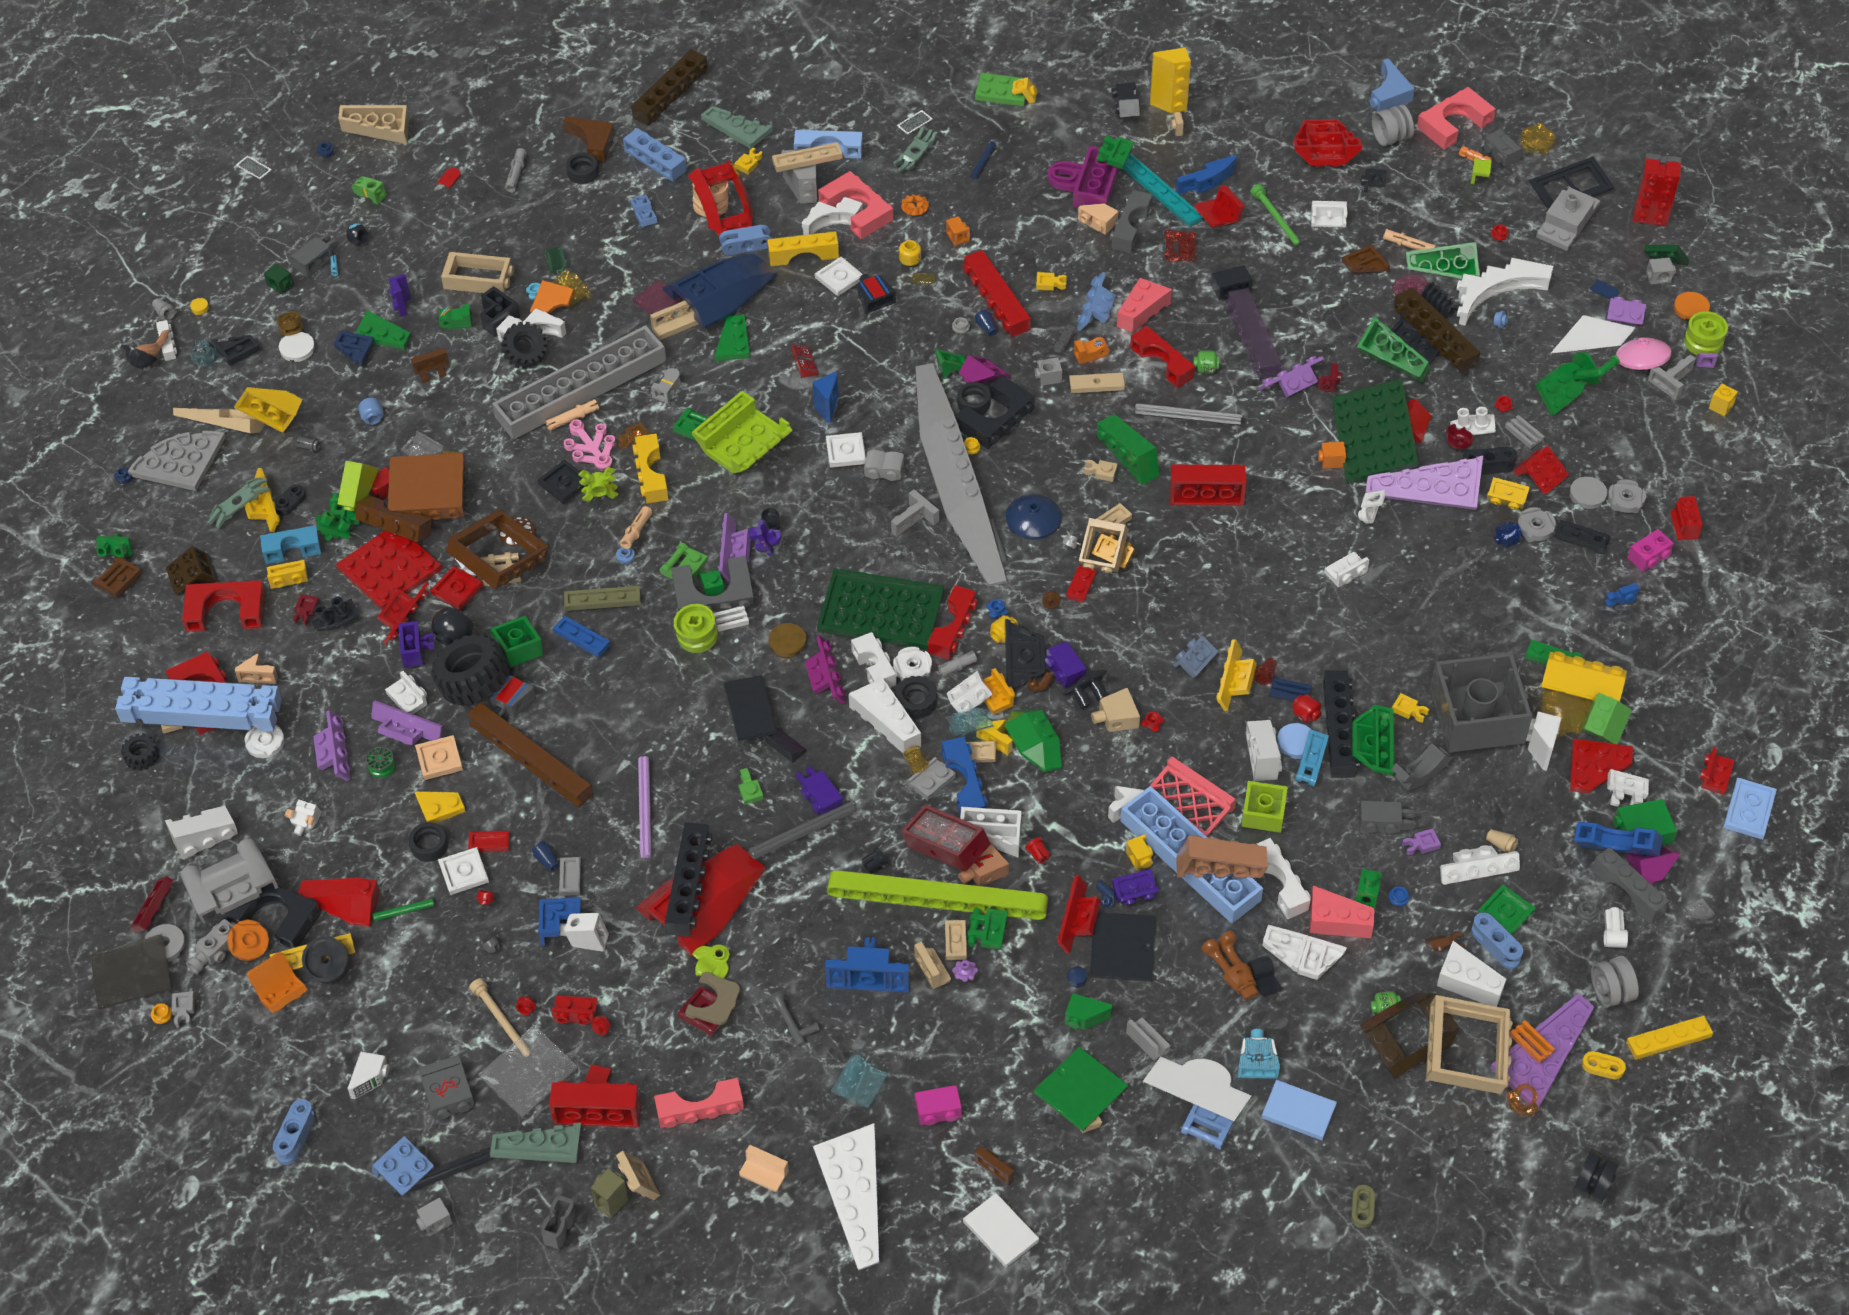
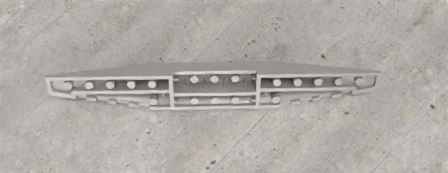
[915,363,1007,587]

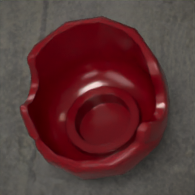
[1445,424,1474,450]

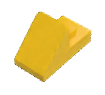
[976,720,1013,756]

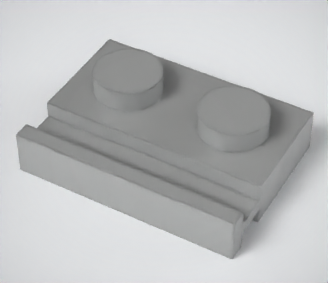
[907,757,956,801]

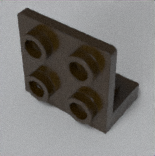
[166,546,217,595]

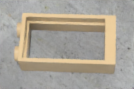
[441,252,514,294]

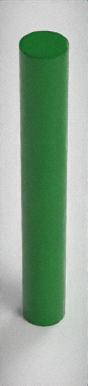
[373,898,434,921]

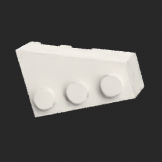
[1246,720,1282,781]
[165,806,238,860]
[1437,941,1506,1007]

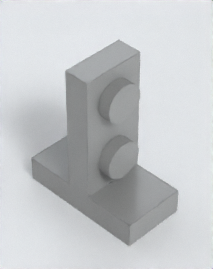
[1648,355,1696,400]
[891,490,939,537]

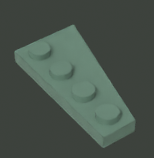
[701,106,773,149]
[490,1123,581,1163]

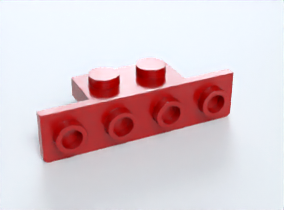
[376,582,429,645]
[1057,875,1101,954]

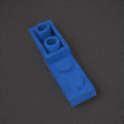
[1176,155,1237,194]

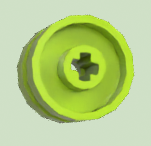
[1684,311,1728,355]
[674,604,718,653]

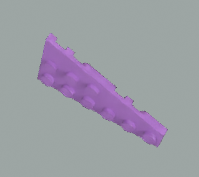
[1490,993,1594,1112]

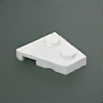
[1262,925,1308,972]
[1297,936,1347,980]

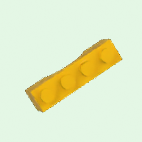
[767,231,839,266]
[632,434,668,504]

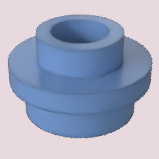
[1494,311,1508,329]
[616,547,635,565]

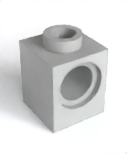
[1646,258,1675,284]
[1034,357,1062,386]
[416,1198,453,1237]

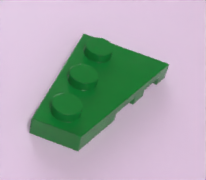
[356,310,411,350]
[714,314,750,362]

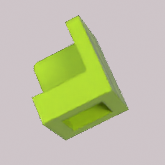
[1471,158,1492,184]

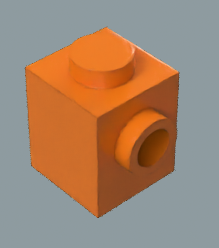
[1318,442,1346,469]

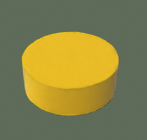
[190,298,209,315]

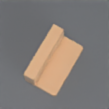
[739,1145,789,1192]

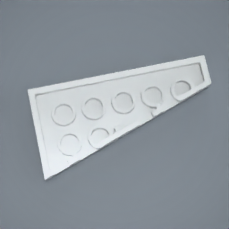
[813,1124,879,1271]

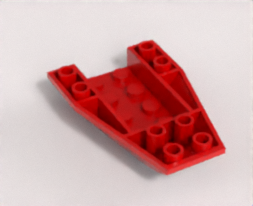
[636,844,766,957]

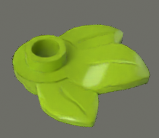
[693,945,729,979]

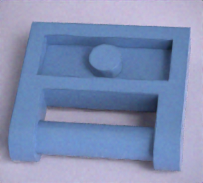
[1181,1104,1234,1150]

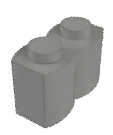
[864,450,904,481]

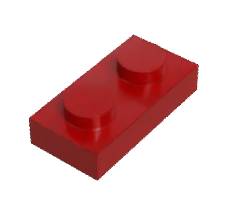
[1066,566,1096,603]

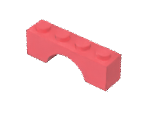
[654,1078,744,1128]

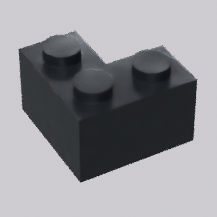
[480,286,520,337]

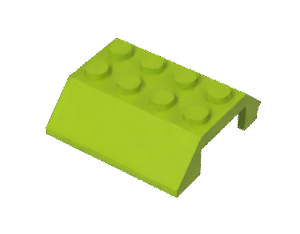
[692,391,792,473]

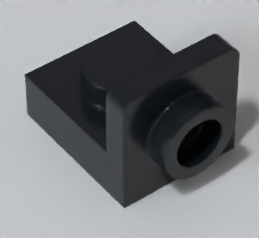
[1361,168,1387,192]

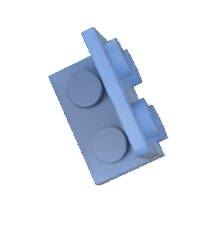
[372,1136,433,1196]

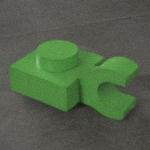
[738,768,763,805]

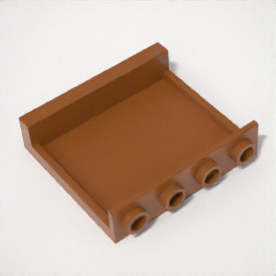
[388,453,466,520]

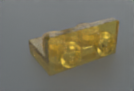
[552,269,591,307]

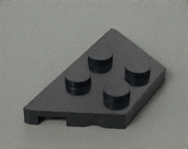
[1004,619,1045,690]

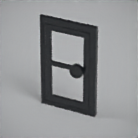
[1529,157,1614,210]

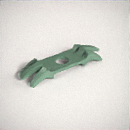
[893,126,938,172]
[209,477,270,529]

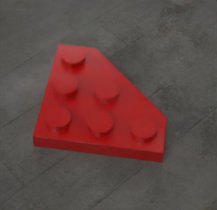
[1570,738,1633,794]

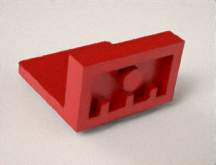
[1513,445,1569,495]

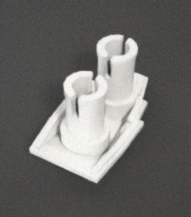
[1450,407,1495,435]

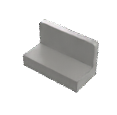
[1126,1018,1170,1061]

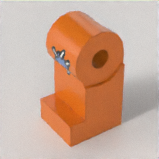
[1074,337,1110,364]

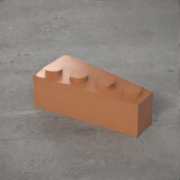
[1176,835,1268,878]

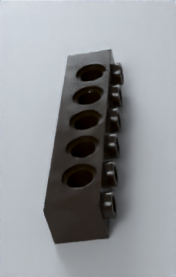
[631,49,708,126]
[1393,287,1481,373]

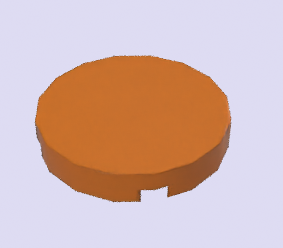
[1674,292,1710,320]
[227,920,269,961]

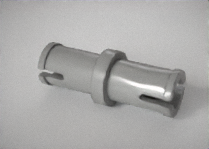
[938,651,977,677]

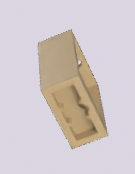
[1079,518,1129,574]

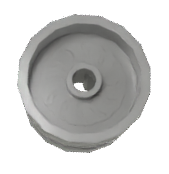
[1591,956,1638,1008]

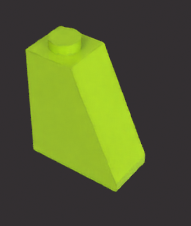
[337,461,379,512]

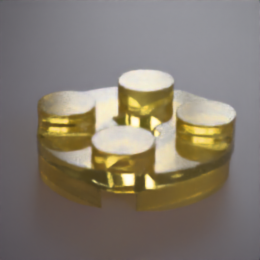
[1520,123,1555,154]

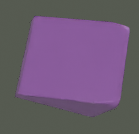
[1696,353,1718,368]

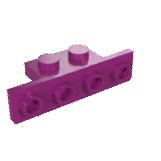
[805,635,846,704]

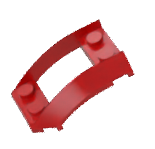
[688,159,754,236]

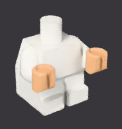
[285,800,322,836]

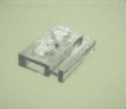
[400,431,446,456]

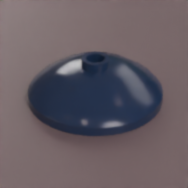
[1006,494,1061,540]

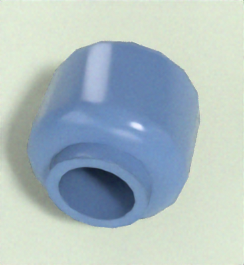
[358,398,384,425]

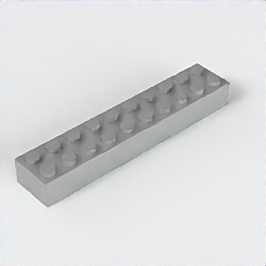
[492,325,666,440]

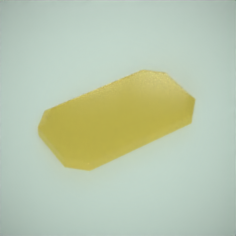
[912,273,935,284]

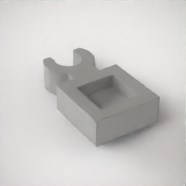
[172,991,195,1028]

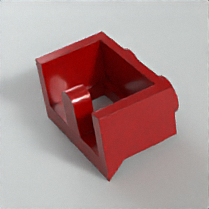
[1670,496,1703,540]

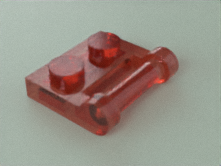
[1164,229,1196,262]

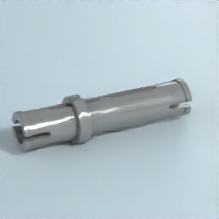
[505,148,527,192]

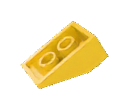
[234,387,302,433]

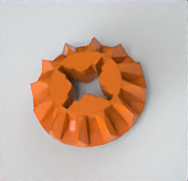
[901,194,929,216]

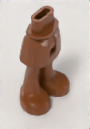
[1201,931,1259,1001]

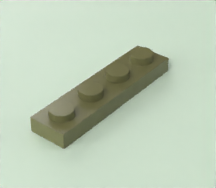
[564,586,641,611]

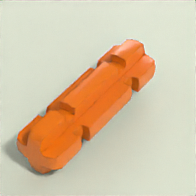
[1459,146,1491,162]

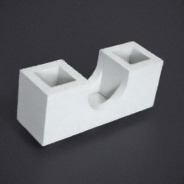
[851,632,898,688]

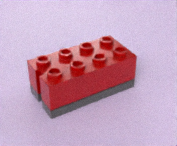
[1632,153,1682,226]

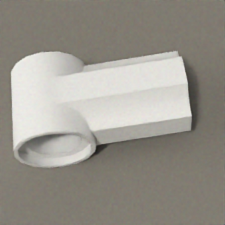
[1604,907,1628,948]

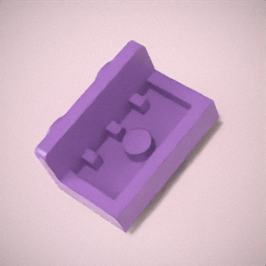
[1606,297,1646,326]

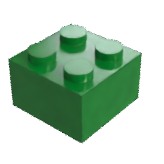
[490,616,543,668]

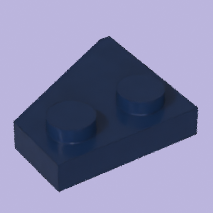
[334,331,374,366]

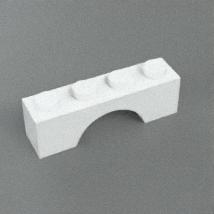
[1257,838,1311,919]

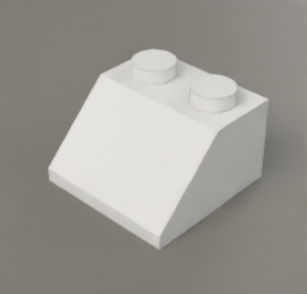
[1526,712,1561,771]

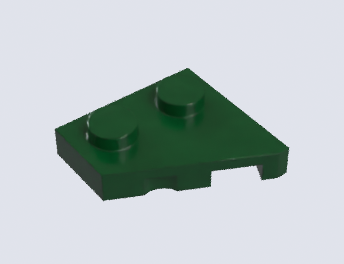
[1644,245,1689,266]

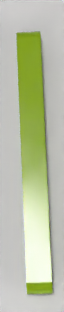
[827,870,1048,920]

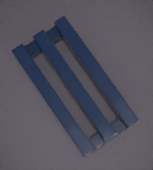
[1269,677,1312,701]

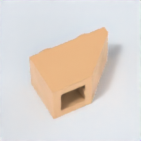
[1078,204,1118,235]

